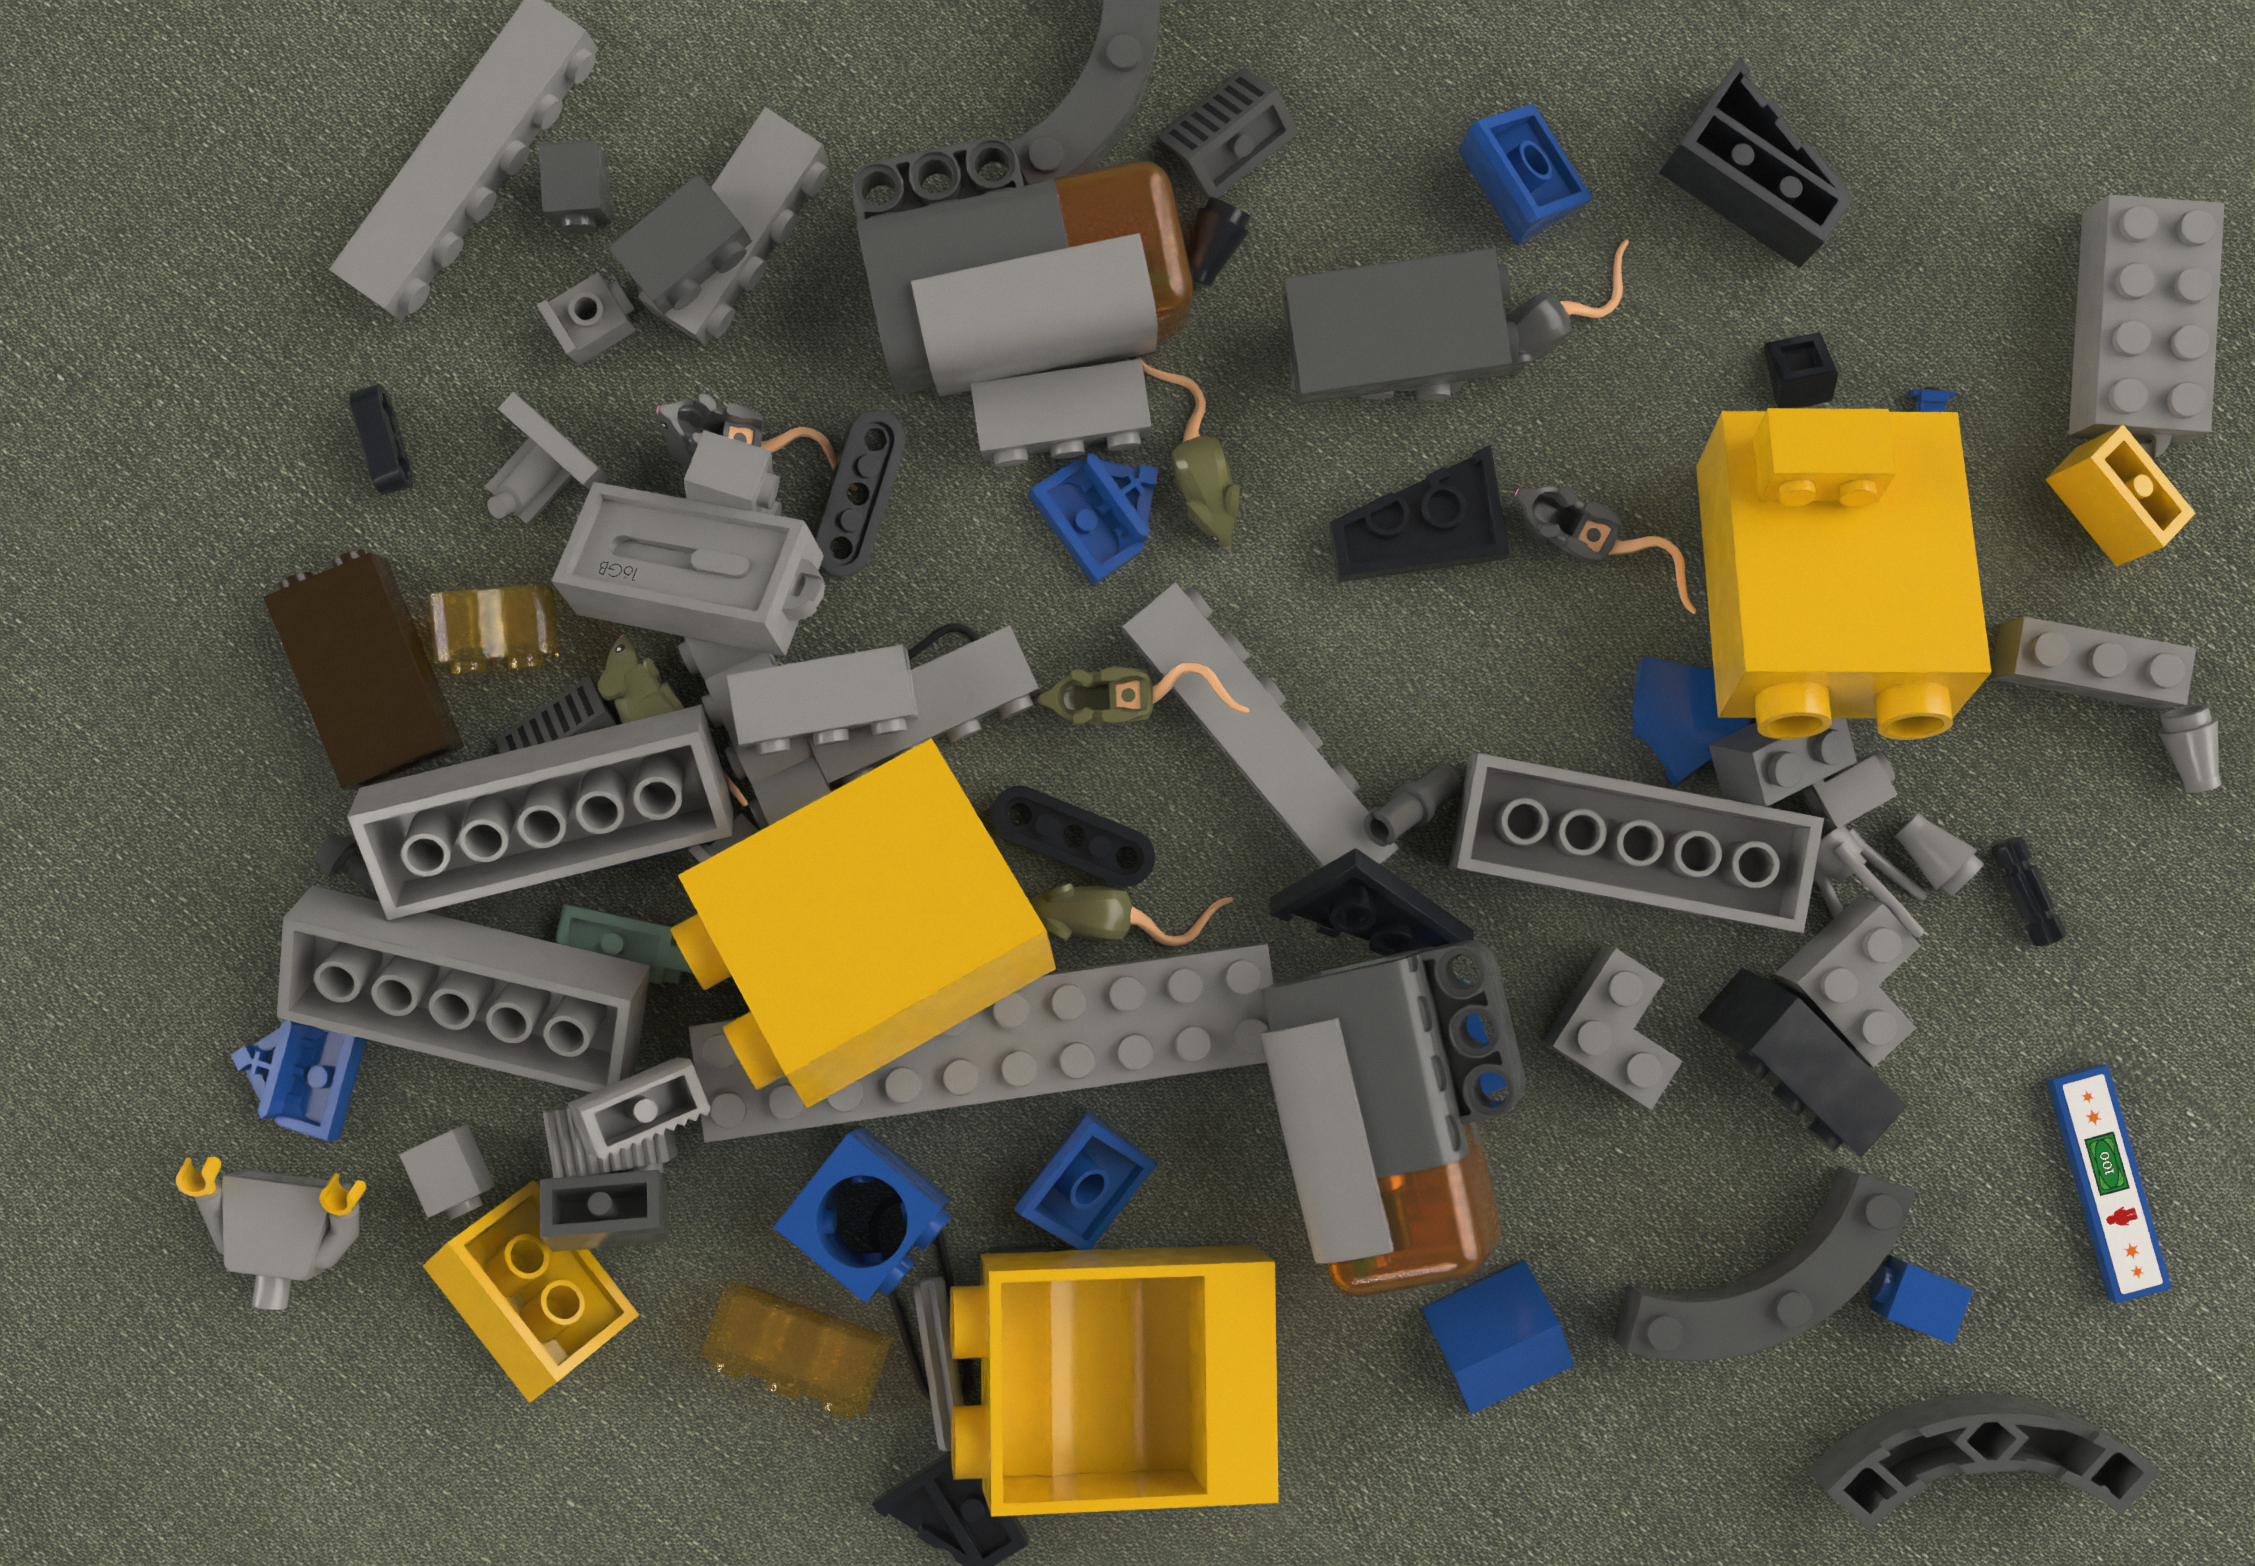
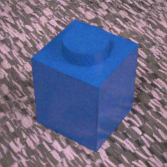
[1870,1255,1973,1345]

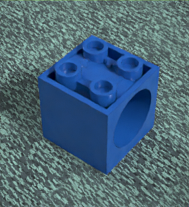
[773,1127,953,1303]

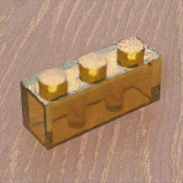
[700,1280,894,1418]

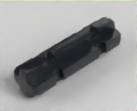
[1991,837,2066,947]

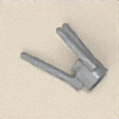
[1813,825,1927,937]

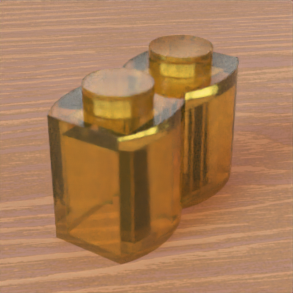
[429,585,558,675]

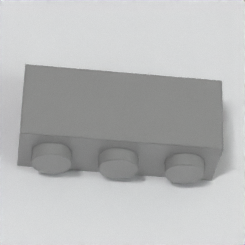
[971,359,1151,467]
[1990,616,2196,710]
[727,644,919,756]

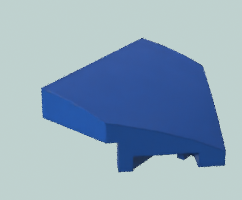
[1028,453,1158,587]
[1630,656,1750,787]
[231,1020,367,1141]

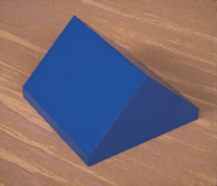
[1458,104,1593,246]
[1014,1108,1158,1250]
[1420,1259,1574,1414]

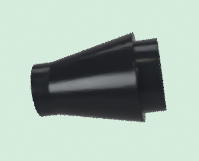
[1181,197,1251,288]

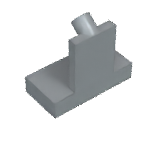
[485,392,611,525]

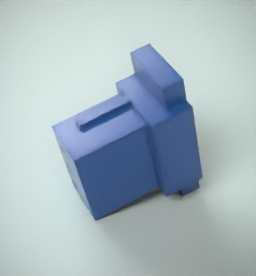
[1908,387,1955,412]

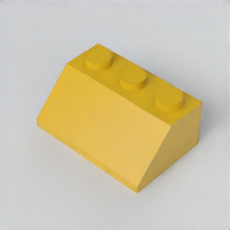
[423,1180,639,1403]

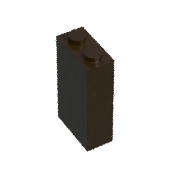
[263,549,465,790]

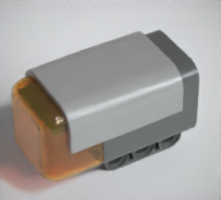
[852,137,1193,397]
[1261,940,1526,1297]

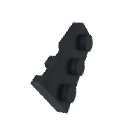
[1329,445,1510,582]
[1270,848,1474,958]

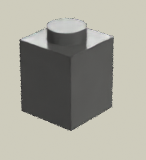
[538,140,612,234]

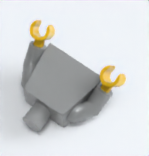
[176,1157,367,1310]

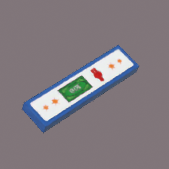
[2045,1063,2172,1304]

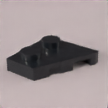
[872,1451,1030,1566]

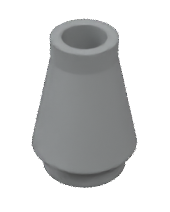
[2157,704,2222,793]
[1894,812,1984,896]

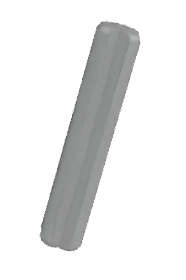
[913,1277,964,1451]

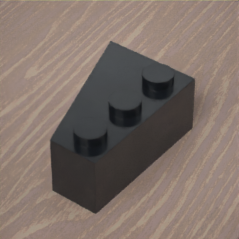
[1659,57,1854,268]
[1697,968,1907,1158]

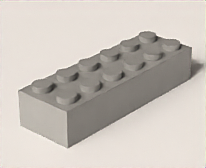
[347,704,734,921]
[1448,753,1824,933]
[277,885,651,1093]

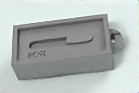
[2069,194,2225,459]
[551,482,826,657]

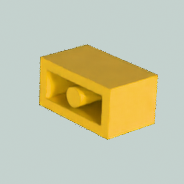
[1753,408,1897,507]
[2045,425,2196,567]

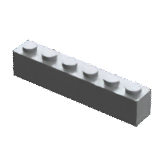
[329,0,599,322]
[1122,582,1399,868]

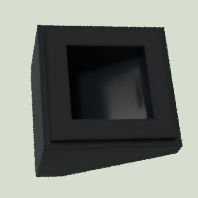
[1764,332,1838,408]

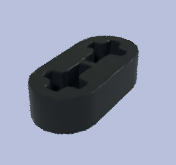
[350,384,413,495]

